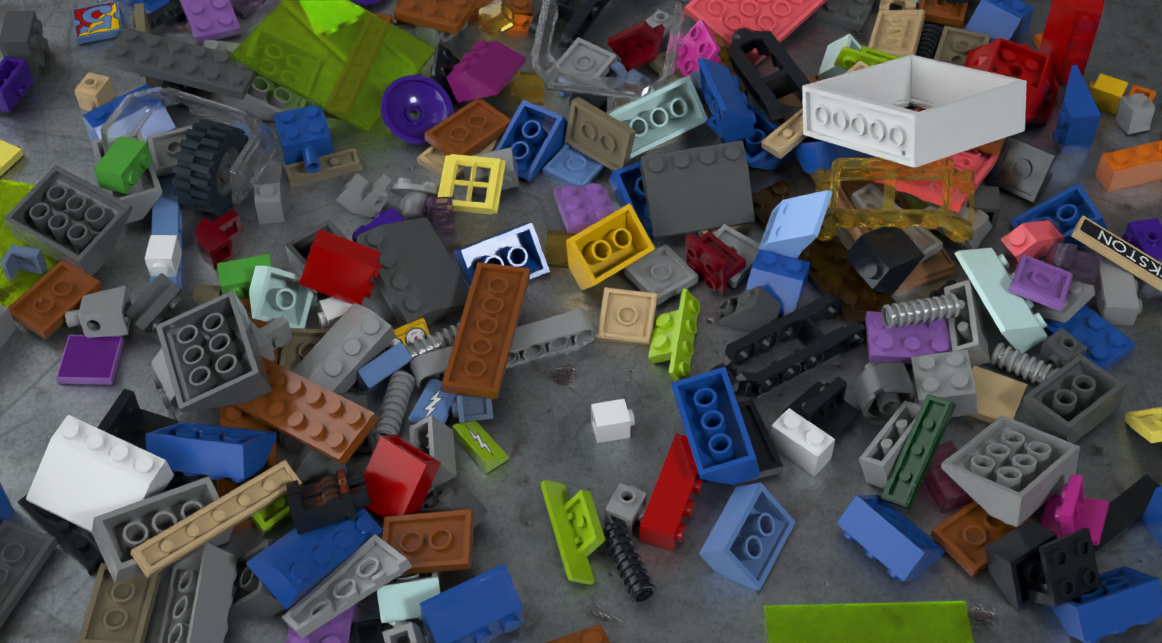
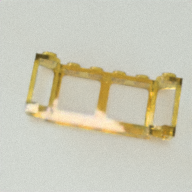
[814,158,975,242]

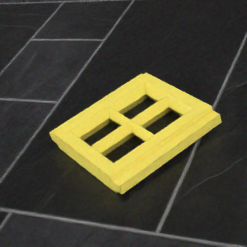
[436,154,506,215]

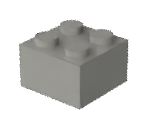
[911,350,977,417]

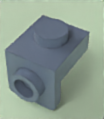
[1,244,47,281]
[452,394,493,424]

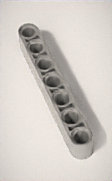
[410,309,597,391]

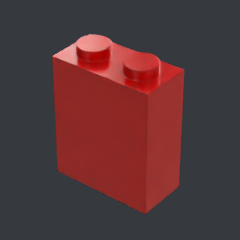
[299,229,382,305]
[362,435,441,518]

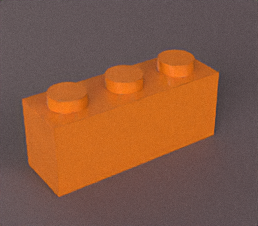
[1095,140,1162,192]

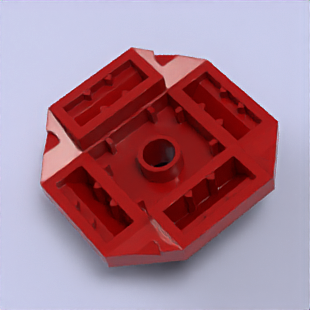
[963,37,1059,124]

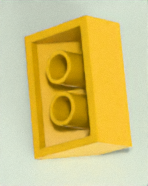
[566,203,655,291]

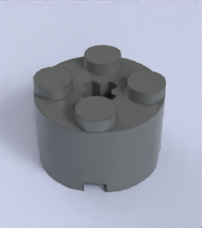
[853,362,918,425]

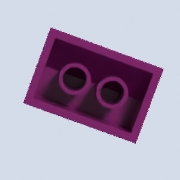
[446,40,526,103]

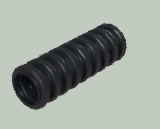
[916,24,942,59]
[603,523,656,602]

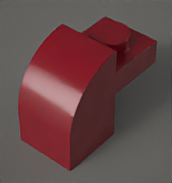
[195,209,243,270]

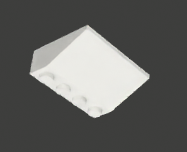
[26,415,174,532]

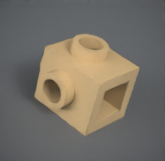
[74,72,115,111]

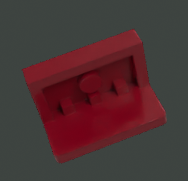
[607,20,665,72]
[686,231,746,296]

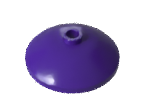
[381,75,453,145]

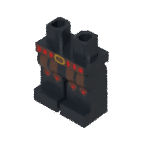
[286,469,371,535]

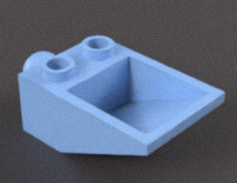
[757,190,833,259]

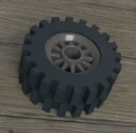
[172,119,251,215]

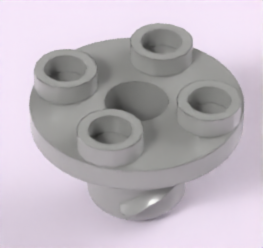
[391,178,439,220]

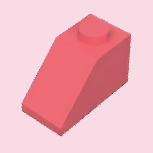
[1000,220,1065,265]

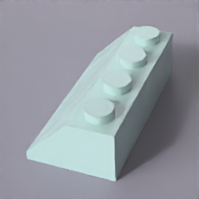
[607,75,708,159]
[954,248,1049,354]

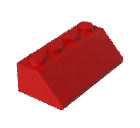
[1039,0,1105,86]

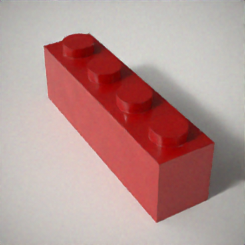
[639,433,704,552]

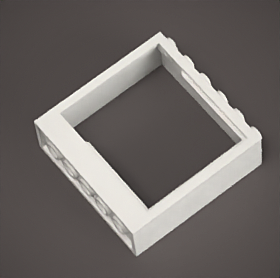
[802,55,1027,168]

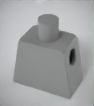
[65,286,132,338]

